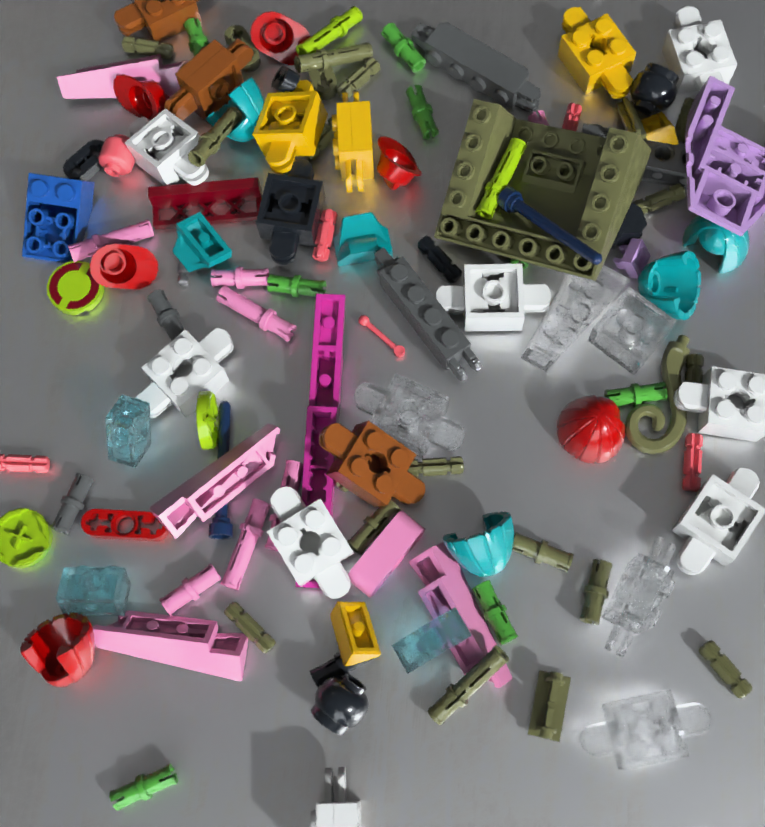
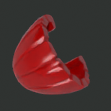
[557,395,625,464]
[20,613,95,687]

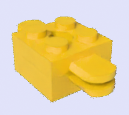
[557,7,636,99]
[253,80,328,174]
[332,91,375,193]

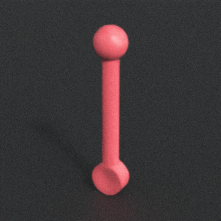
[358,315,405,358]

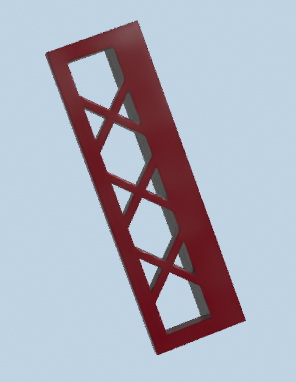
[148,177,262,230]

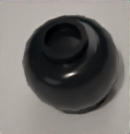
[630,63,679,115]
[311,674,369,735]

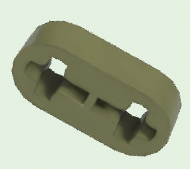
[224,25,261,72]
[307,66,337,100]

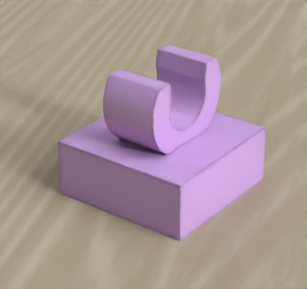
[613,238,651,279]

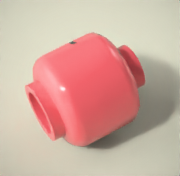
[98,134,135,177]

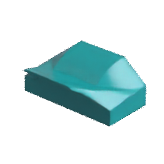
[172,212,232,272]
[333,212,393,267]

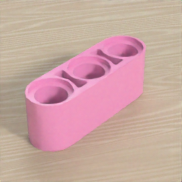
[348,510,426,598]

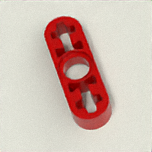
[81,509,169,542]

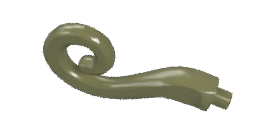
[625,335,690,454]

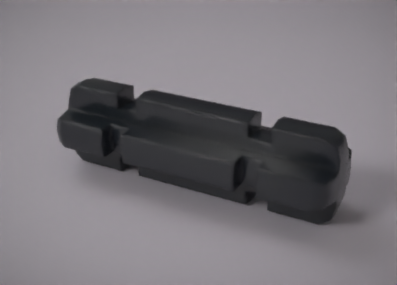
[418,236,462,283]

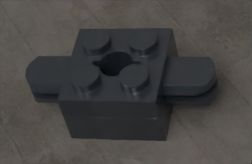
[256,158,326,265]

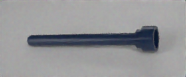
[497,187,602,265]
[208,401,233,540]

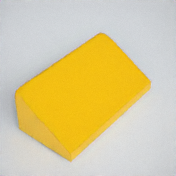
[641,112,679,145]
[330,602,381,666]

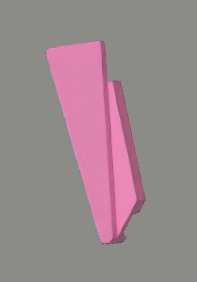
[57,54,189,99]
[149,424,280,539]
[409,542,512,688]
[93,610,249,681]

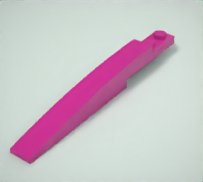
[295,294,346,588]

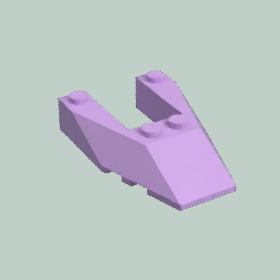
[685,76,765,236]

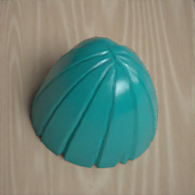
[205,77,264,142]
[682,215,750,273]
[637,251,701,320]
[443,511,514,577]

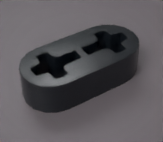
[271,65,300,92]
[63,139,104,181]

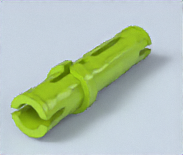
[296,6,363,55]
[475,138,527,220]

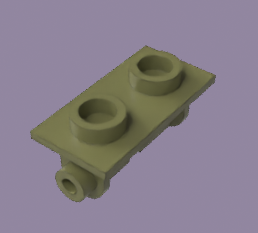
[528,670,571,742]

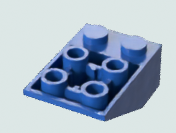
[22,173,95,263]

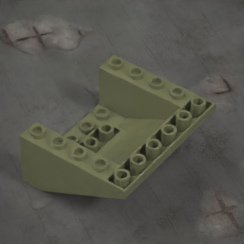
[434,99,651,281]

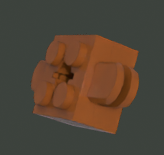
[114,0,202,43]
[164,38,253,123]
[319,421,425,507]

